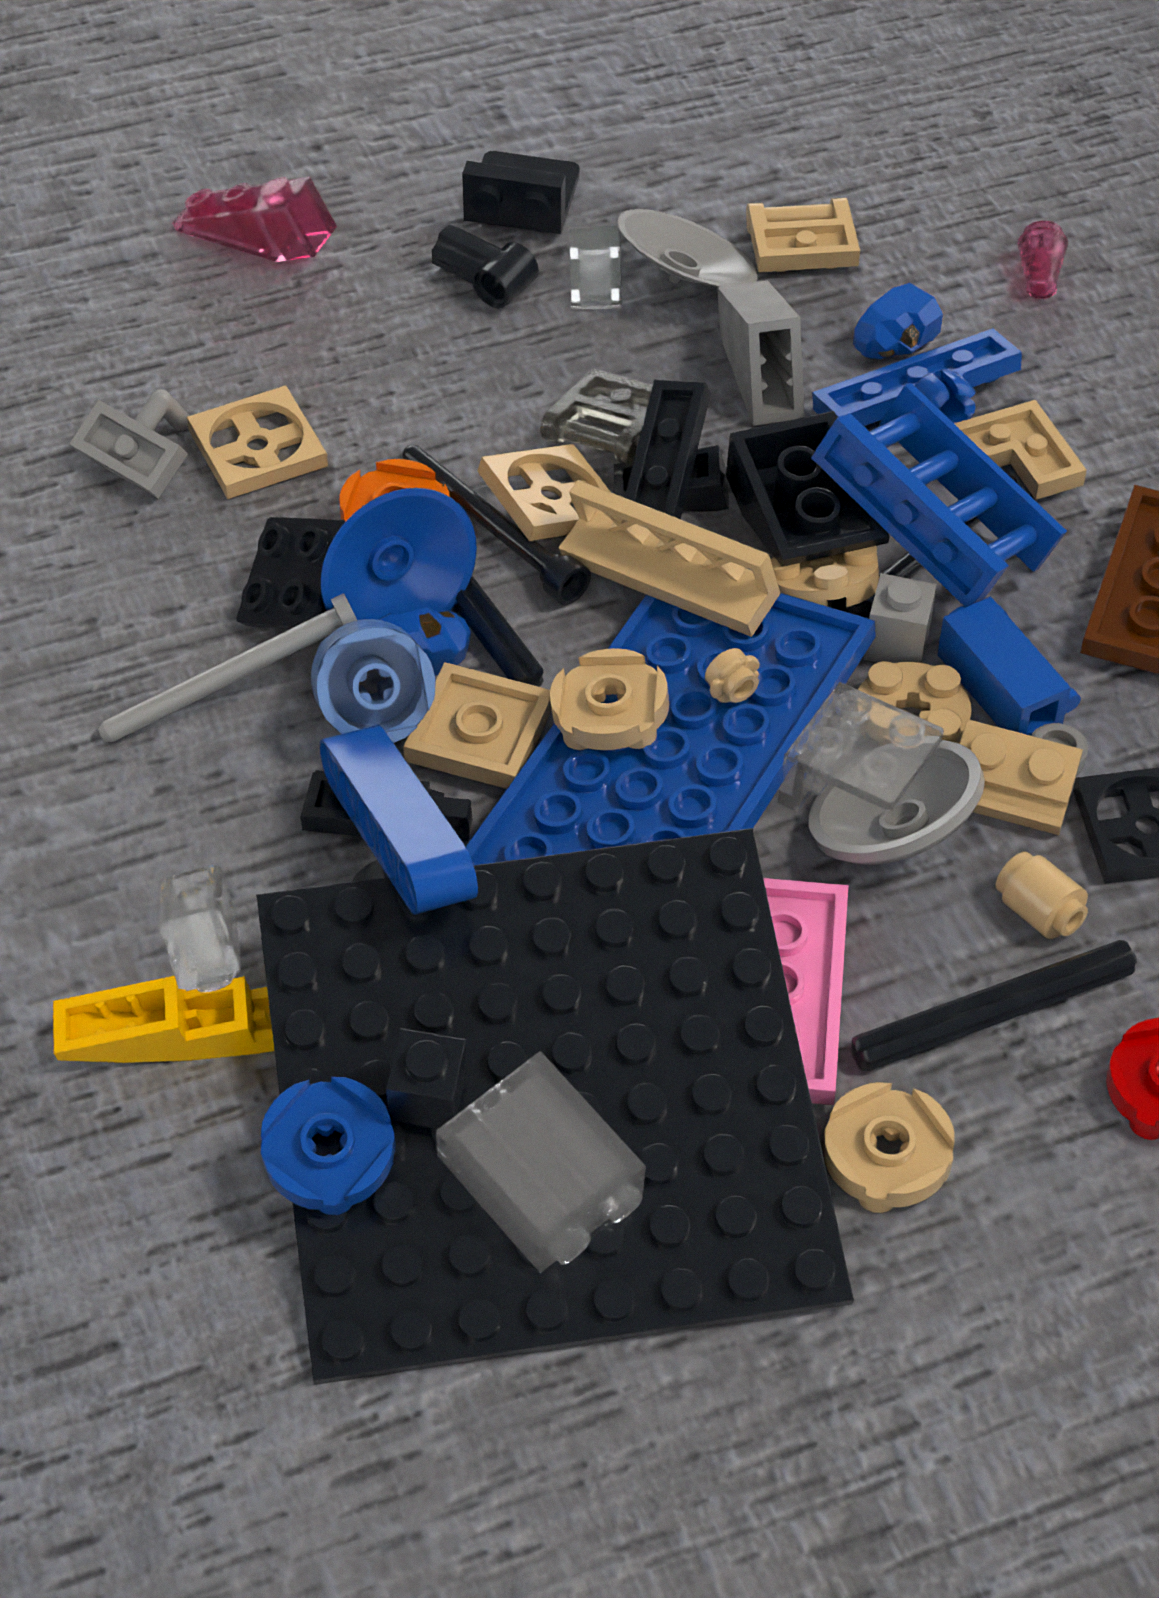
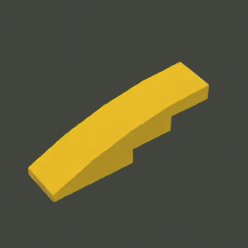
[53,975,274,1063]

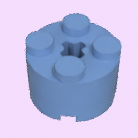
[311,619,436,743]

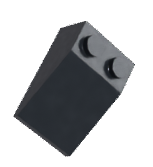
[726,411,890,567]

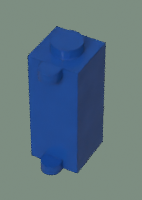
[937,596,1081,736]

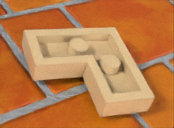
[954,400,1087,500]

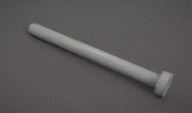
[98,593,357,742]

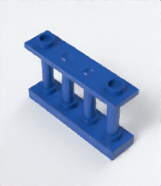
[811,383,1067,607]

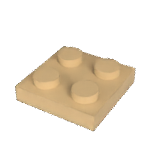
[403,662,552,789]

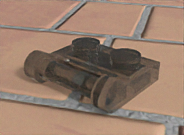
[540,369,653,465]

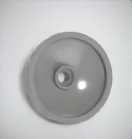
[808,740,985,865]

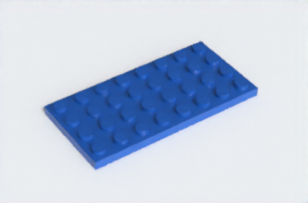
[466,593,876,865]

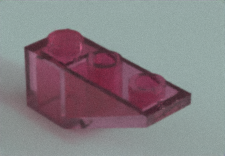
[172,177,337,262]

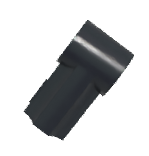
[432,224,539,309]

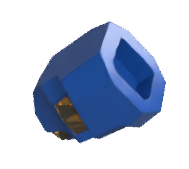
[853,283,943,359]
[378,607,471,676]

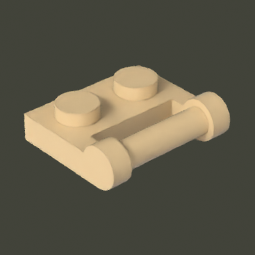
[746,198,860,272]

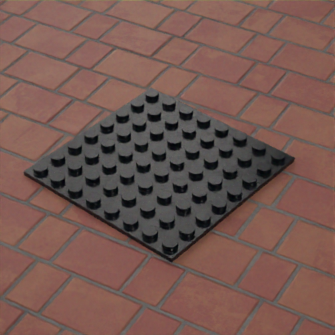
[256,828,854,1385]

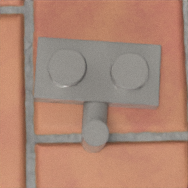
[69,389,191,499]

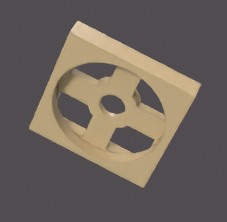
[187,385,328,499]
[477,444,611,541]

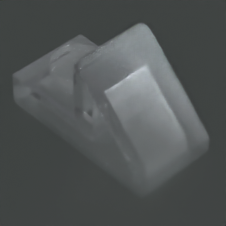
[567,225,622,310]

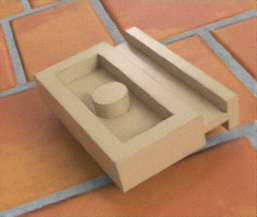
[960,719,1083,835]

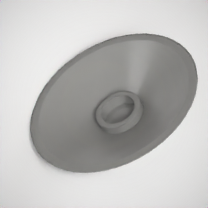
[617,209,758,287]

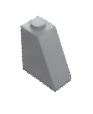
[717,280,805,426]

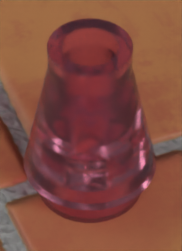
[1017,221,1068,299]

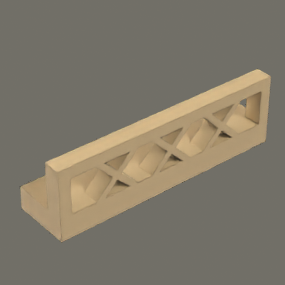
[559,480,781,637]

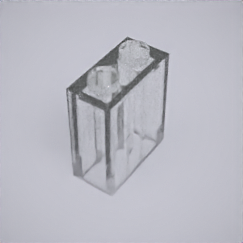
[436,1051,646,1273]

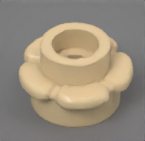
[705,648,760,703]

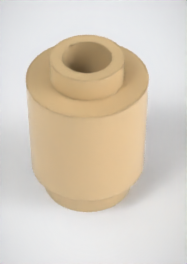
[996,852,1088,939]

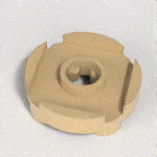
[771,546,879,607]
[550,648,669,750]
[853,661,972,751]
[823,1082,954,1213]

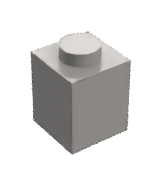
[864,573,937,663]

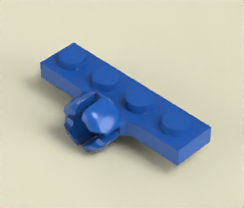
[812,328,1022,426]

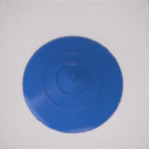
[321,488,477,620]

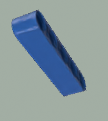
[319,725,478,915]

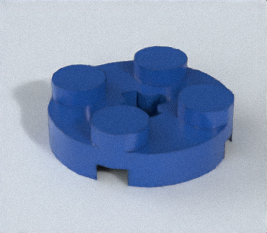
[261,1077,395,1215]

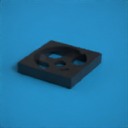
[1073,767,1159,884]

